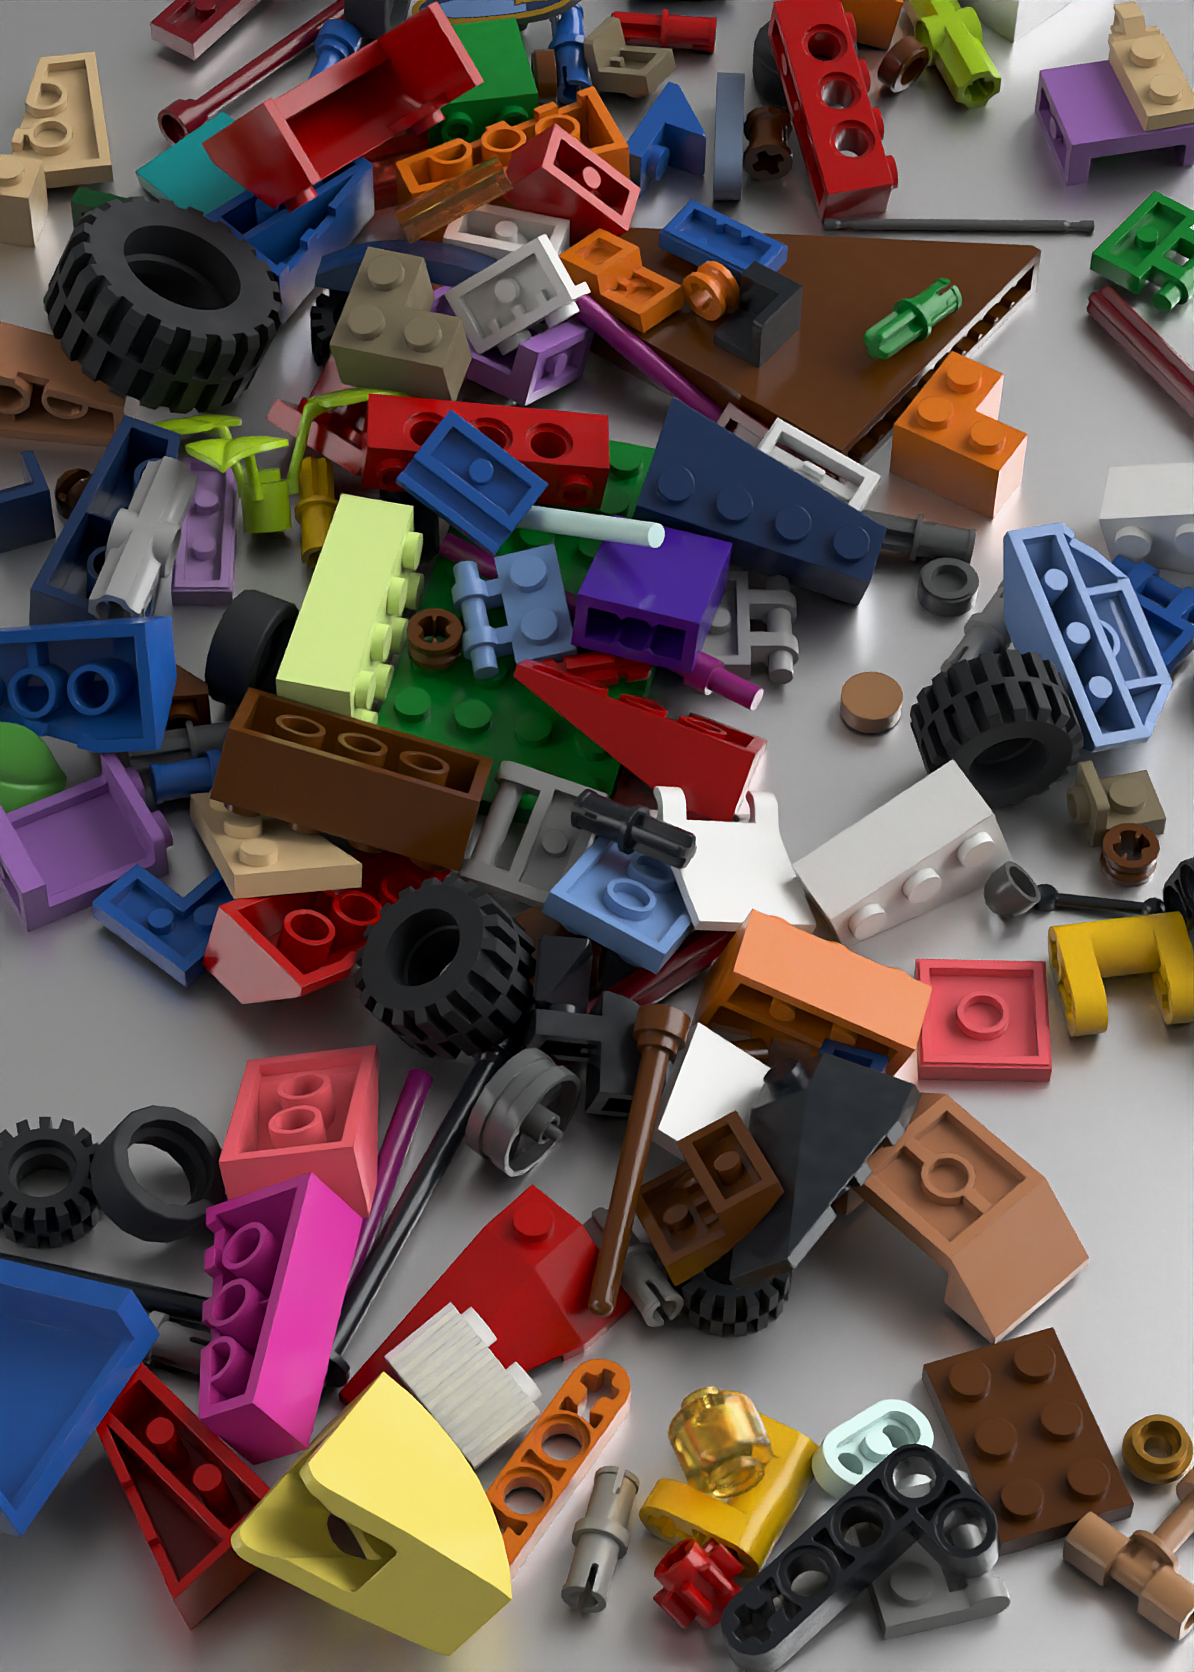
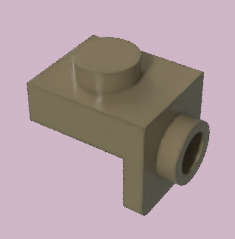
[583,17,676,98]

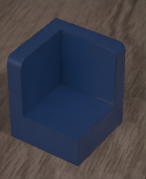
[0,450,56,554]

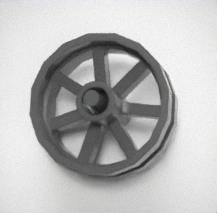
[465,1048,581,1177]

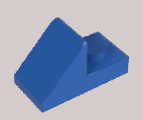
[626,82,706,198]

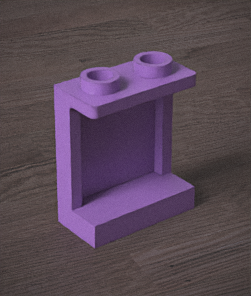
[1035,60,1194,186]
[430,286,595,406]
[0,752,173,932]

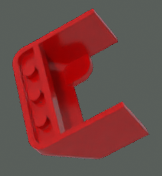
[201,0,484,213]

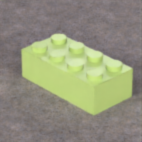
[276,494,424,725]

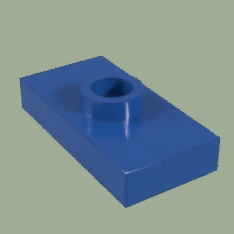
[659,199,788,287]

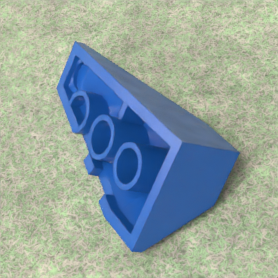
[0,615,177,753]

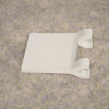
[649,786,816,934]

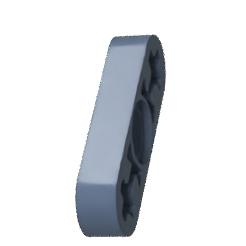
[713,72,745,201]

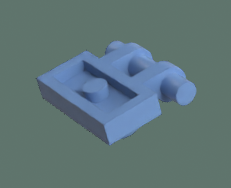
[451,543,578,679]

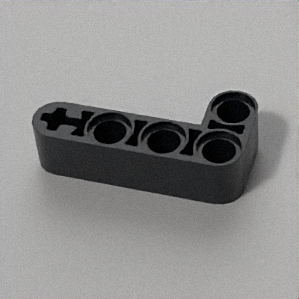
[720,1443,1000,1672]

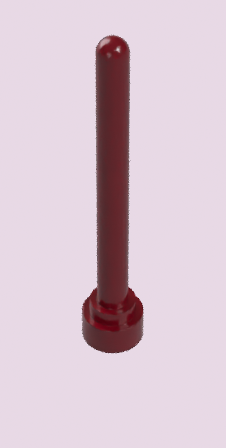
[157,0,344,145]

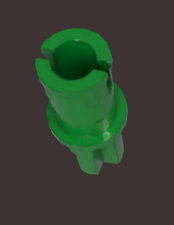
[862,277,962,359]

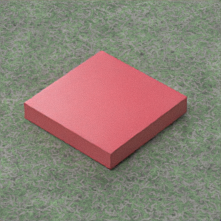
[914,959,1052,1082]

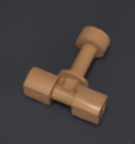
[1062,1466,1194,1641]

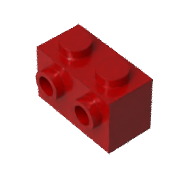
[499,123,641,247]

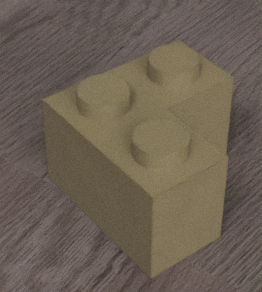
[329,246,472,401]

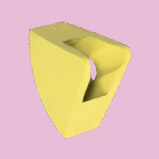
[231,1371,512,1656]

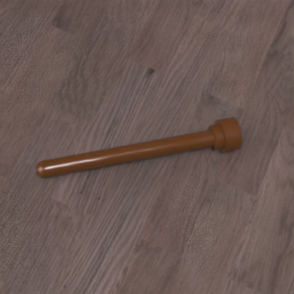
[588,1004,691,1317]

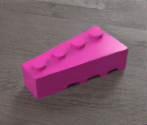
[198,1172,363,1466]

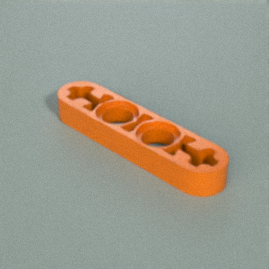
[485,1359,631,1580]

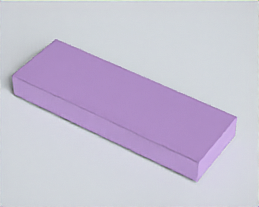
[171,456,239,605]

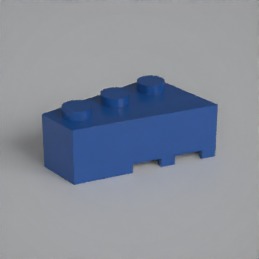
[204,156,375,326]

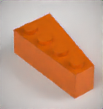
[395,86,630,243]

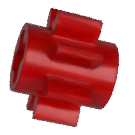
[653,1538,744,1629]

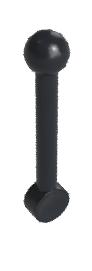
[1034,884,1167,915]

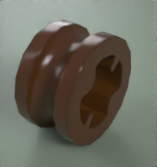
[406,608,463,671]
[1099,823,1160,887]

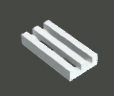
[757,418,881,512]

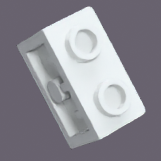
[444,234,591,356]

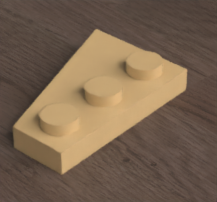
[11,51,113,189]
[190,789,362,899]

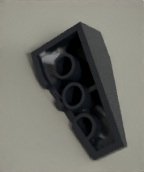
[729,1052,921,1290]

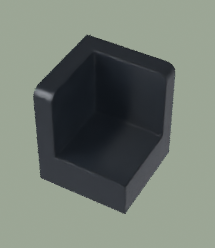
[714,261,803,368]

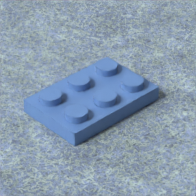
[541,836,694,974]

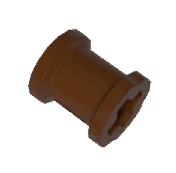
[743,106,793,181]

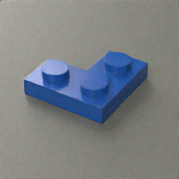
[91,864,235,987]

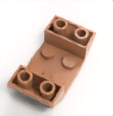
[831,1092,1089,1344]

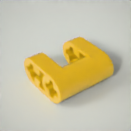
[1048,911,1194,1037]
[638,1396,818,1579]

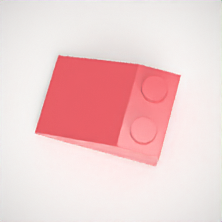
[219,1045,379,1218]

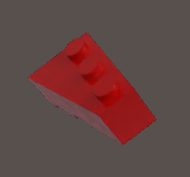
[96,1362,271,1631]

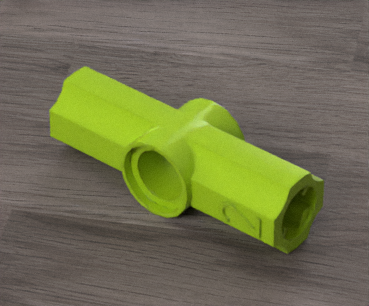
[903,0,1002,109]

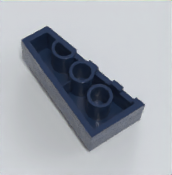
[632,397,887,606]
[29,415,181,626]

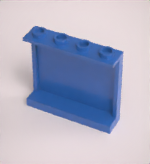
[0,1259,160,1537]

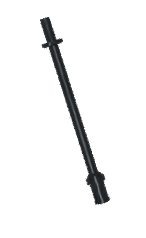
[321,996,536,1393]

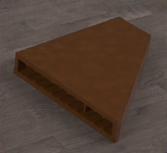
[558,227,1041,484]

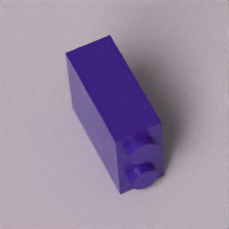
[571,514,733,674]

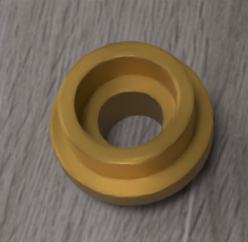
[1122,1414,1193,1484]

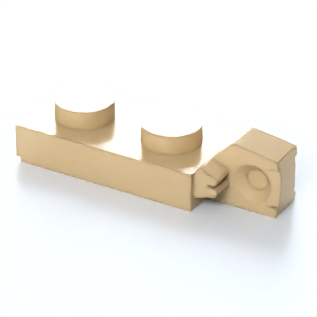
[1108,1,1194,132]

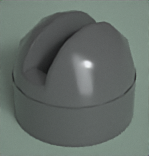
[983,861,1041,918]

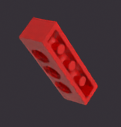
[768,0,898,223]
[361,393,610,509]

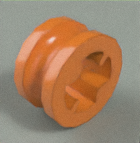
[682,261,740,321]

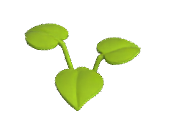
[153,387,411,533]

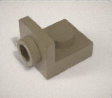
[1067,760,1167,847]

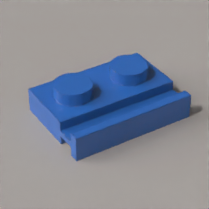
[395,409,548,557]

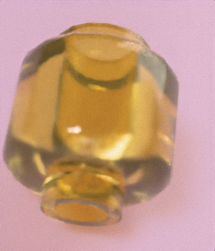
[667,1386,773,1499]

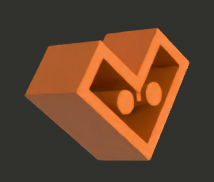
[889,351,1028,520]

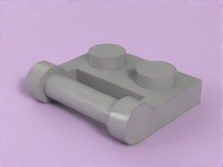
[456,761,608,908]
[849,1470,1011,1640]

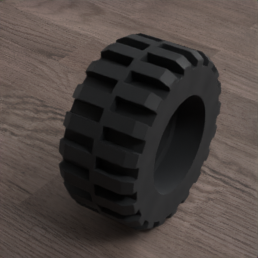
[45,196,283,414]

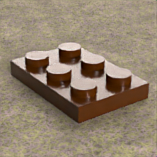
[922,1327,1134,1557]

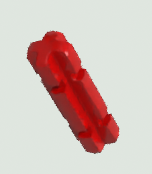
[534,651,651,696]

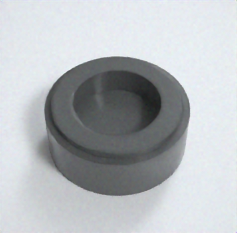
[917,557,979,617]

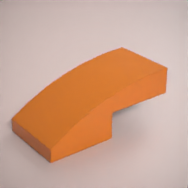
[558,228,685,333]

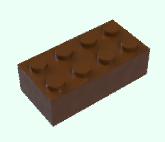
[209,687,493,872]

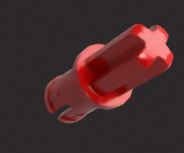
[610,9,717,53]

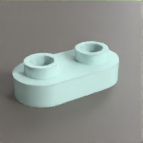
[812,1399,934,1500]

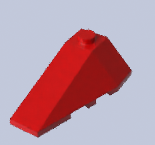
[513,659,768,822]
[202,850,452,1004]
[338,1184,632,1406]

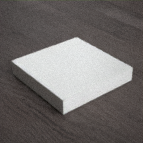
[651,1022,771,1162]

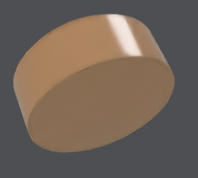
[840,672,903,733]

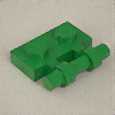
[1090,191,1194,313]

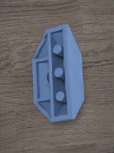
[1003,522,1173,753]

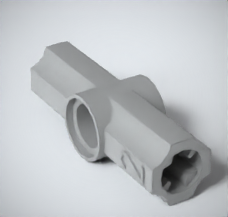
[88,456,198,620]

